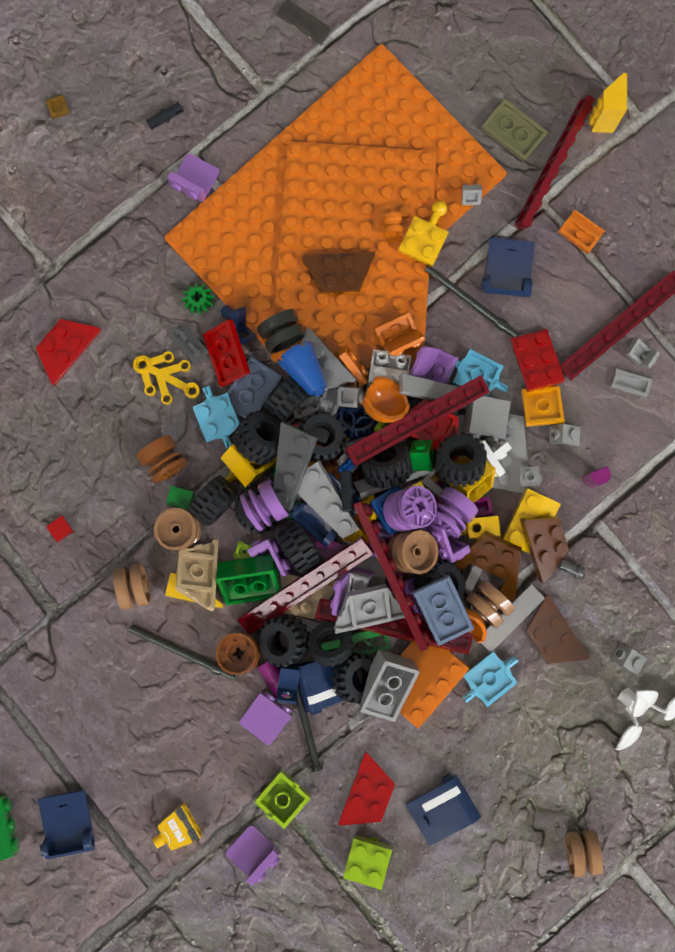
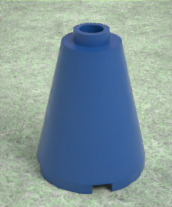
[277,340,327,397]

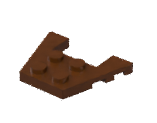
[450,531,522,602]

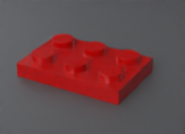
[203,320,250,387]
[510,329,565,393]

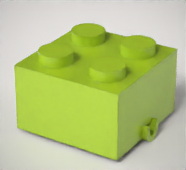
[254,769,311,829]
[343,834,393,890]

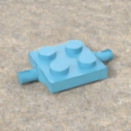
[452,349,508,397]
[193,386,240,449]
[462,651,518,707]

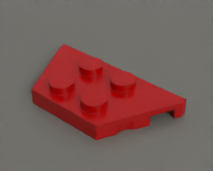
[36,319,102,386]
[405,399,459,461]
[338,752,395,826]

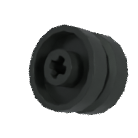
[257,309,306,354]

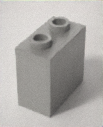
[462,396,511,443]

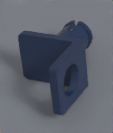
[220,305,256,344]
[277,664,300,704]

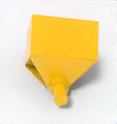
[221,444,277,487]
[436,456,496,503]

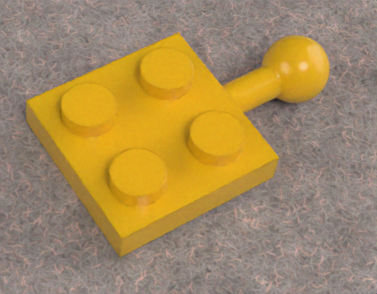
[398,201,449,267]

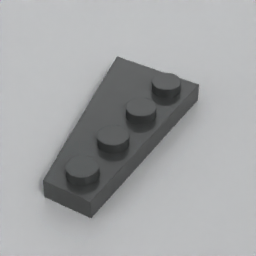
[273,422,318,511]

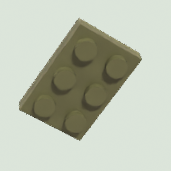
[481,99,549,163]

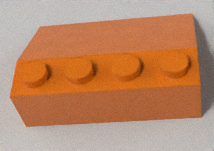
[400,642,469,729]

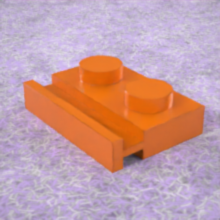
[558,209,605,254]

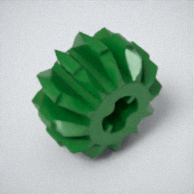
[182,282,214,315]

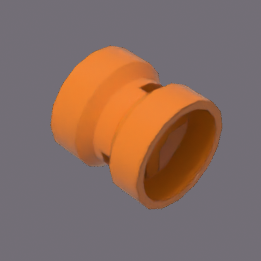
[383,212,403,237]

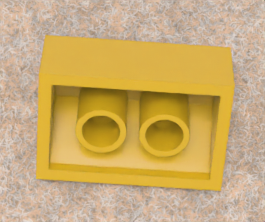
[588,73,627,133]
[501,488,561,553]

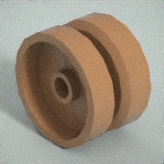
[154,508,202,551]
[387,530,438,574]
[113,563,151,610]
[465,579,515,629]
[565,829,603,878]

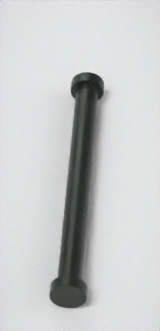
[297,685,324,772]

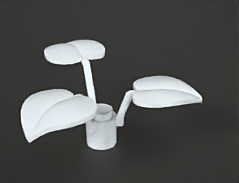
[615,688,675,751]

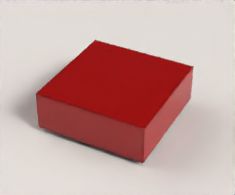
[46,516,74,543]

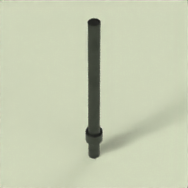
[424,264,519,338]
[129,625,236,681]

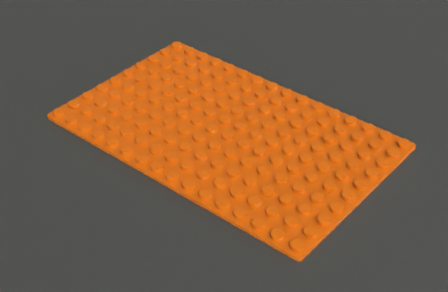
[165,44,507,349]

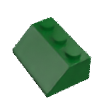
[216,554,282,606]
[0,794,19,861]

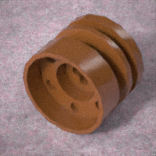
[136,435,188,484]
[216,633,261,675]

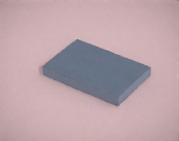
[227,356,283,419]
[412,575,474,646]

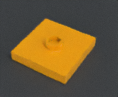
[521,386,565,427]

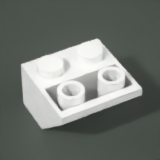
[366,349,411,390]

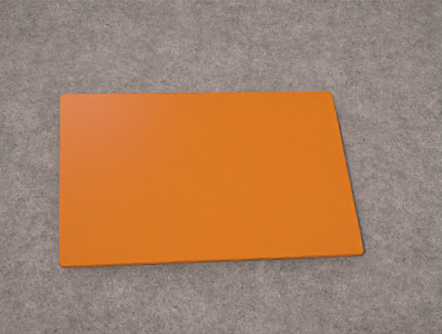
[271,141,436,371]

